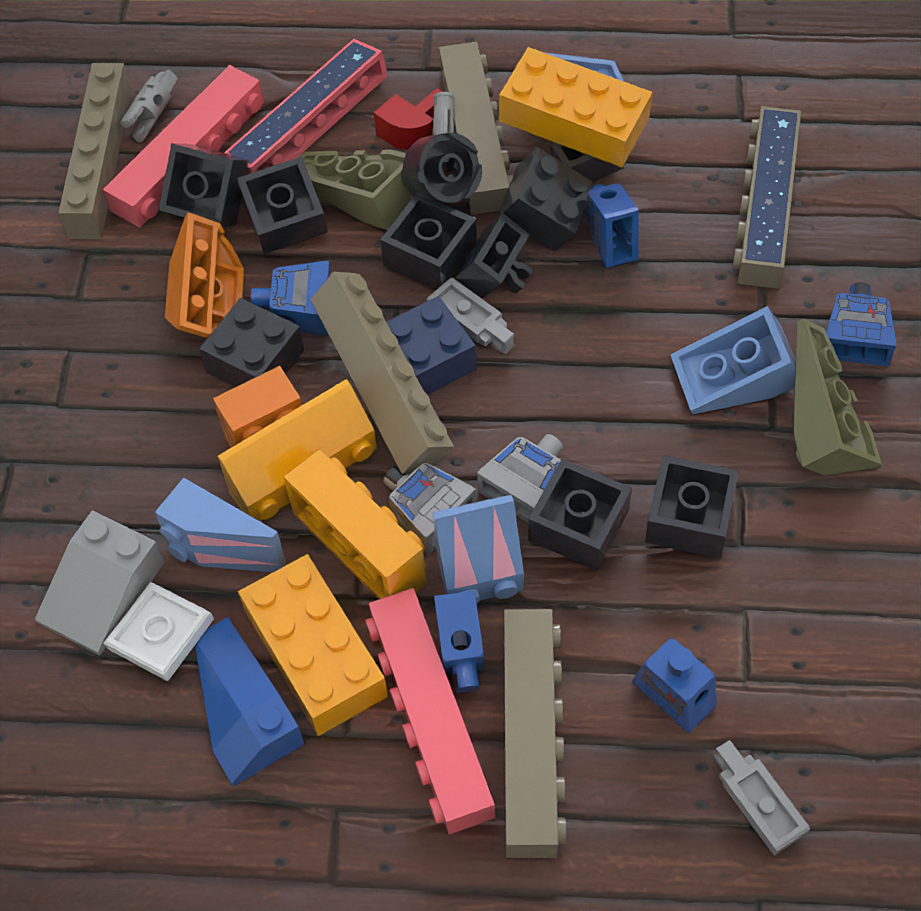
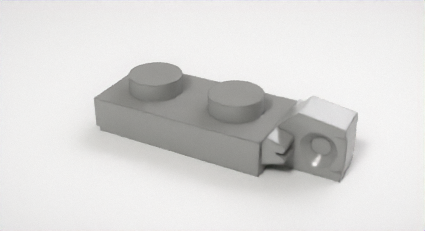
[427,278,515,355]
[713,740,810,856]

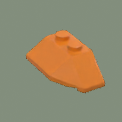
[165,212,244,338]

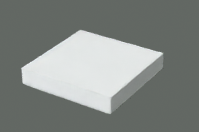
[104,582,214,681]

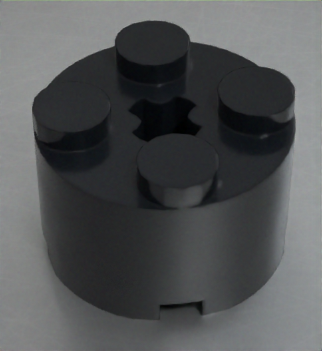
[401,133,482,204]

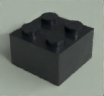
[159,143,249,227]
[498,147,593,251]
[237,156,328,254]
[380,194,477,290]
[199,298,304,387]
[645,455,739,559]
[528,459,632,571]

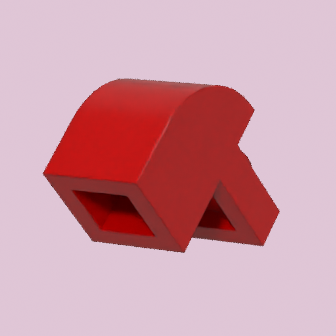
[374,88,442,150]

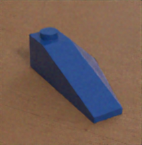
[195,617,304,786]

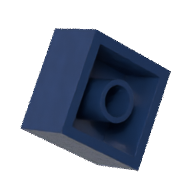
[386,296,477,395]

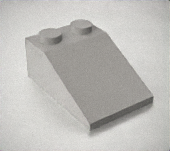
[34,510,165,656]

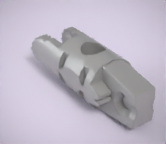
[120,69,178,143]

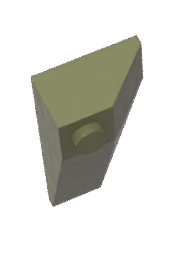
[299,150,412,230]
[794,318,882,475]

